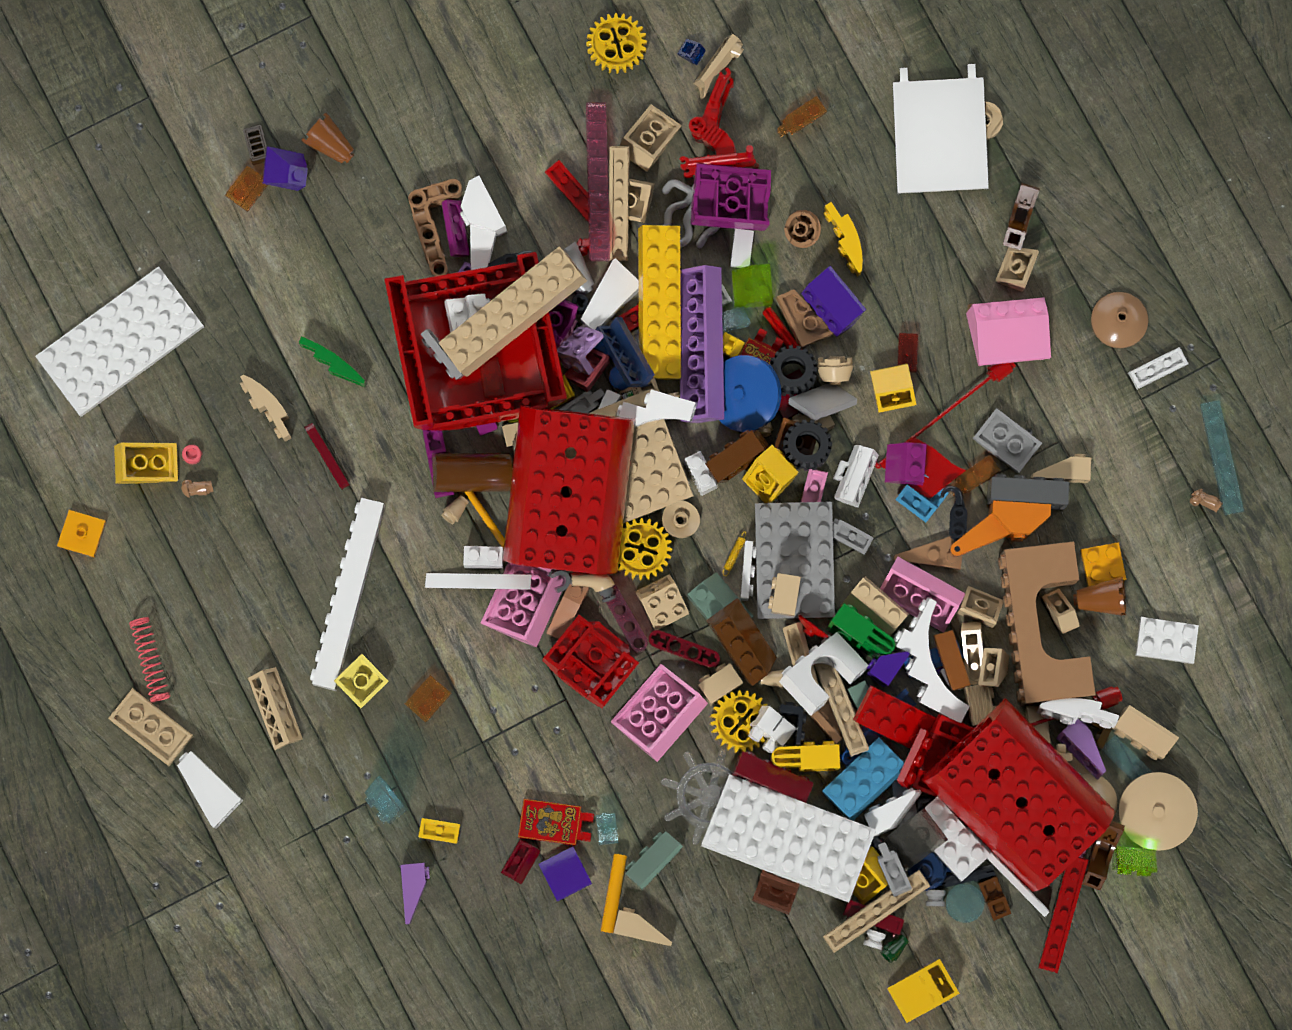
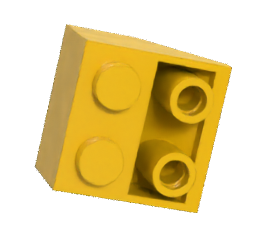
[870,364,916,413]

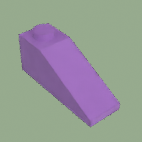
[1056,719,1106,780]
[401,863,430,924]

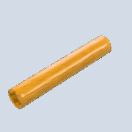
[600,854,627,934]

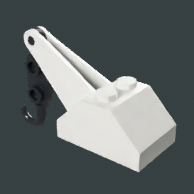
[460,176,539,270]

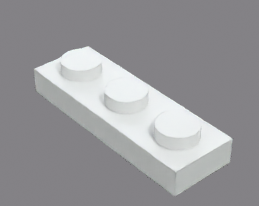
[740,541,756,601]

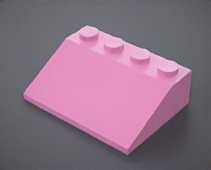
[966,298,1051,366]
[481,562,563,647]
[611,664,708,762]

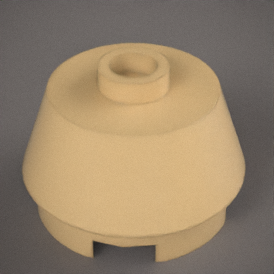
[817,356,854,385]

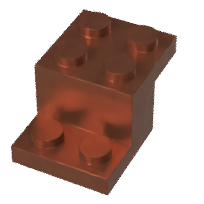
[752,870,800,915]

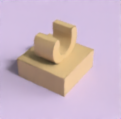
[1056,744,1073,763]

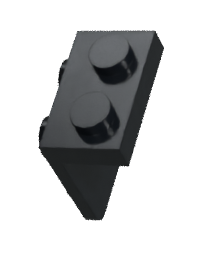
[777,701,807,746]

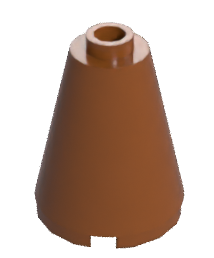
[301,113,354,164]
[1073,577,1126,616]

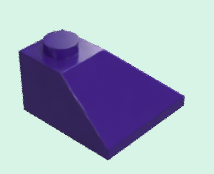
[262,147,308,191]
[867,651,910,688]

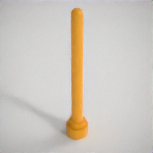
[464,492,505,549]

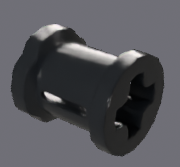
[572,294,589,315]

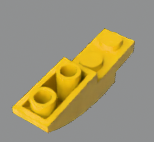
[823,202,863,277]

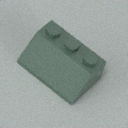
[687,572,754,620]
[625,831,683,890]

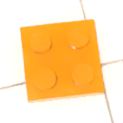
[1080,542,1127,587]

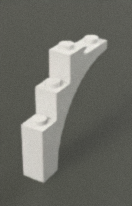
[598,390,697,428]
[894,597,970,723]

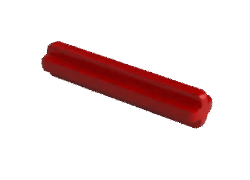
[763,307,802,350]

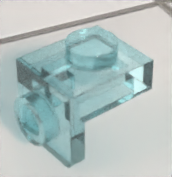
[596,813,619,845]

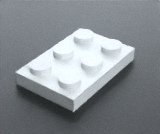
[1135,617,1199,664]

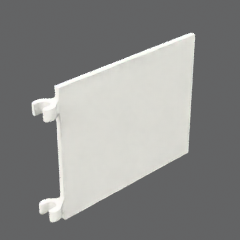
[893,64,988,193]

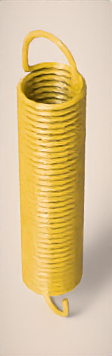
[723,531,746,576]

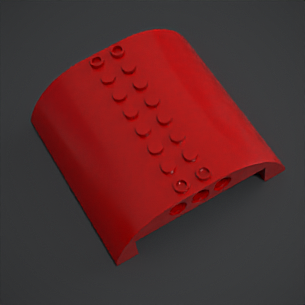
[384,252,567,431]

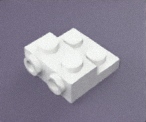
[444,294,490,332]

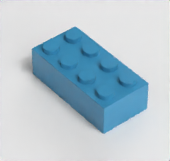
[822,738,904,821]

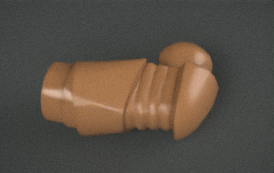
[181,480,214,498]
[1190,489,1223,512]

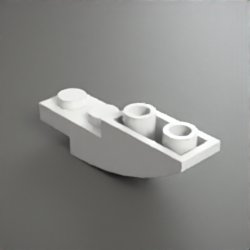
[1037,698,1119,728]

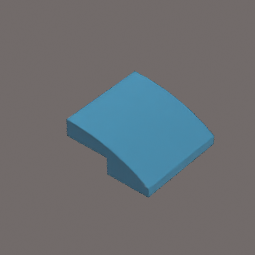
[895,474,949,523]

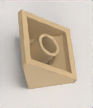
[995,247,1039,292]
[957,586,1003,628]

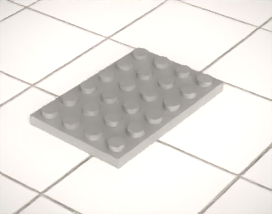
[755,502,835,619]

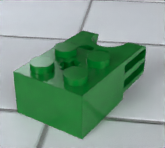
[826,603,895,659]

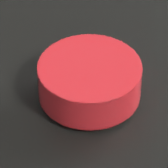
[182,445,202,465]

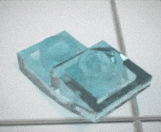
[722,307,750,335]

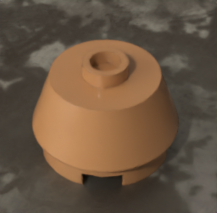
[784,210,821,248]

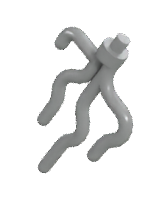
[662,179,720,249]

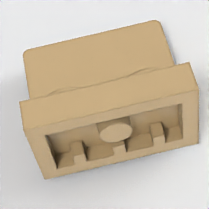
[635,574,689,630]

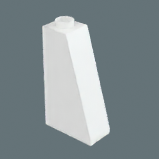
[581,258,639,330]
[177,751,243,829]

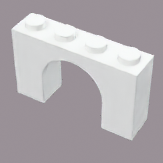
[779,632,868,716]

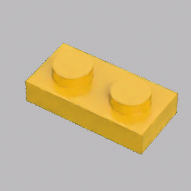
[419,818,460,844]

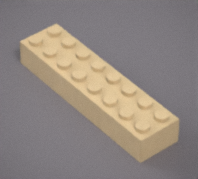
[439,246,587,377]

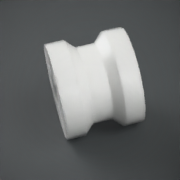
[863,929,886,950]

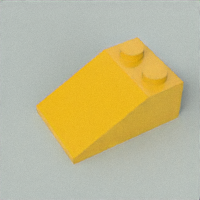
[114,443,178,484]
[742,445,799,503]

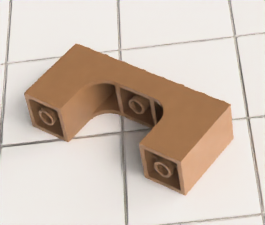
[998,542,1096,707]

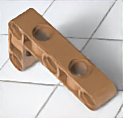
[408,179,463,277]

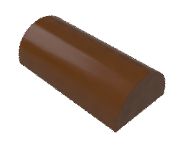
[432,453,513,492]

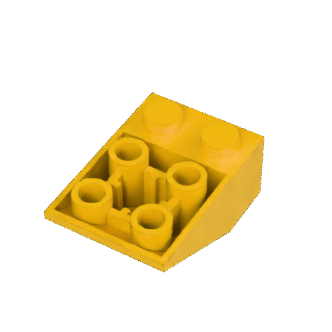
[887,959,960,1023]

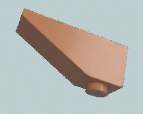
[546,584,589,639]

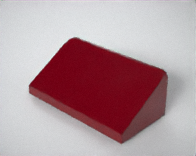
[501,839,540,884]

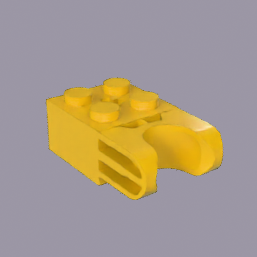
[770,741,840,772]

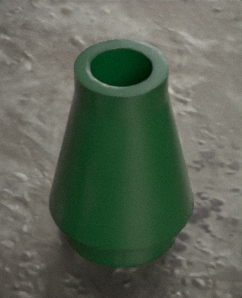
[880,934,909,963]

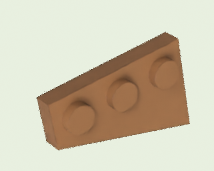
[776,289,834,348]

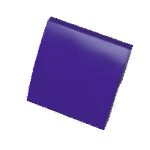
[539,847,592,902]

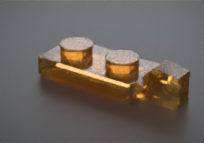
[777,96,827,137]
[950,455,1000,496]

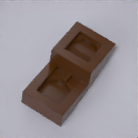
[977,875,1012,921]

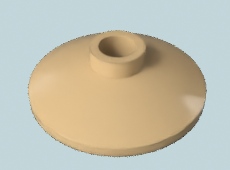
[662,501,700,538]

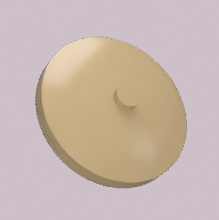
[1119,772,1198,851]

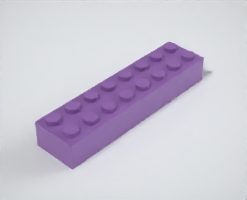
[680,265,724,423]

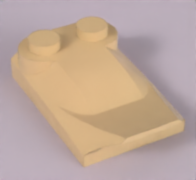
[693,34,744,99]

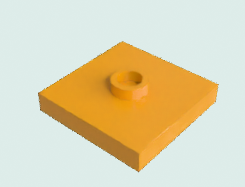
[57,510,106,558]

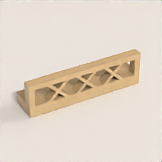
[248,667,303,750]

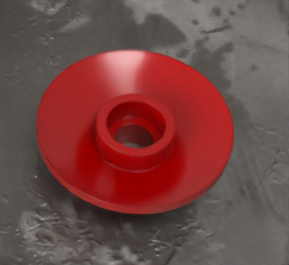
[798,614,829,638]

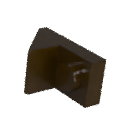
[1087,713,1119,751]

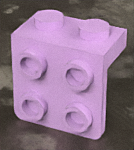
[557,326,604,375]

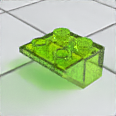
[1112,846,1157,877]

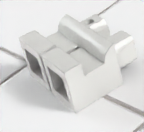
[748,706,797,753]

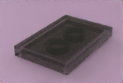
[882,808,948,871]

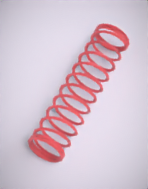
[129,617,171,702]

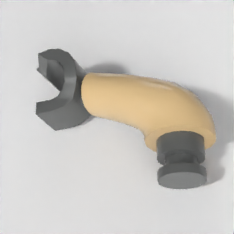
[546,569,616,602]

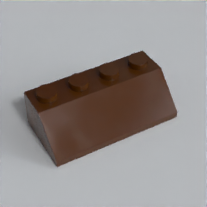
[706,598,777,686]

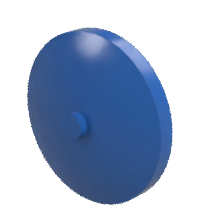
[719,355,781,432]

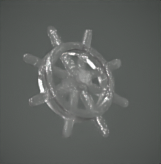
[661,749,732,844]

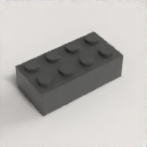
[987,474,1069,511]

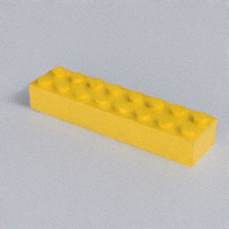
[638,225,681,380]

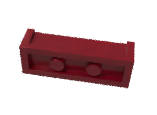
[843,900,905,937]

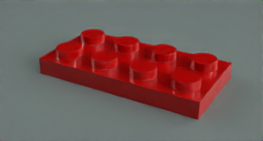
[853,685,936,749]

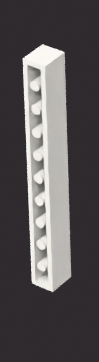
[310,498,385,691]

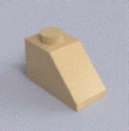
[1042,589,1080,634]
[978,648,1010,687]

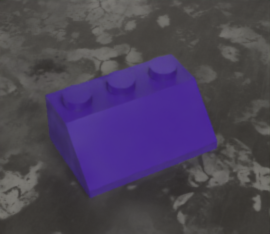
[801,266,866,337]

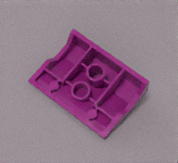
[691,164,771,231]

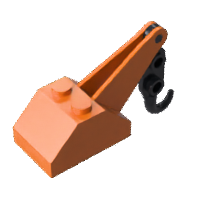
[940,486,1051,557]

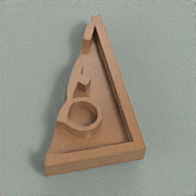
[893,536,962,570]

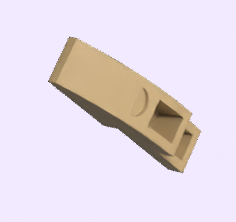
[240,375,291,442]

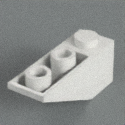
[864,788,922,836]

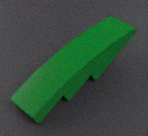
[299,336,367,387]

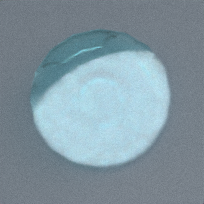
[945,884,984,923]

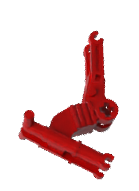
[680,68,759,178]

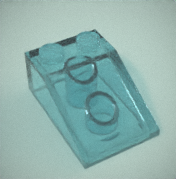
[365,776,408,825]

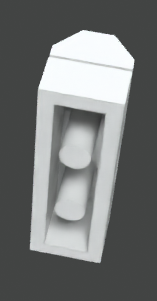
[834,445,879,507]

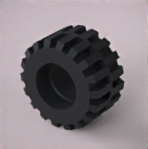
[770,345,817,397]
[783,420,832,471]

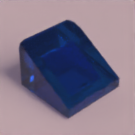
[677,38,706,65]

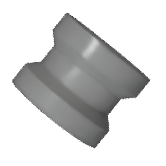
[926,890,945,907]

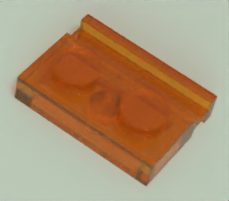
[225,165,268,212]
[405,675,451,723]

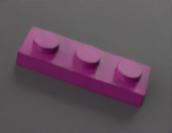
[442,200,470,257]

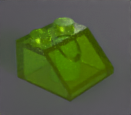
[731,264,773,308]

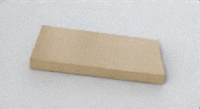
[108,688,193,766]

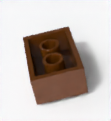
[705,430,770,483]

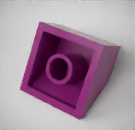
[884,443,926,485]

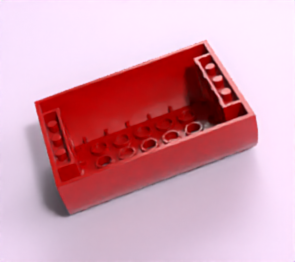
[503,405,635,574]
[921,698,1115,892]

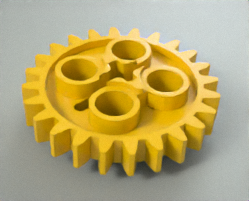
[586,13,647,74]
[618,518,672,581]
[710,690,768,753]

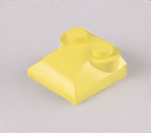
[334,654,389,708]

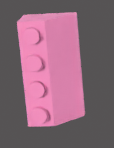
[880,557,965,633]

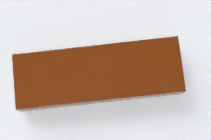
[933,630,971,691]

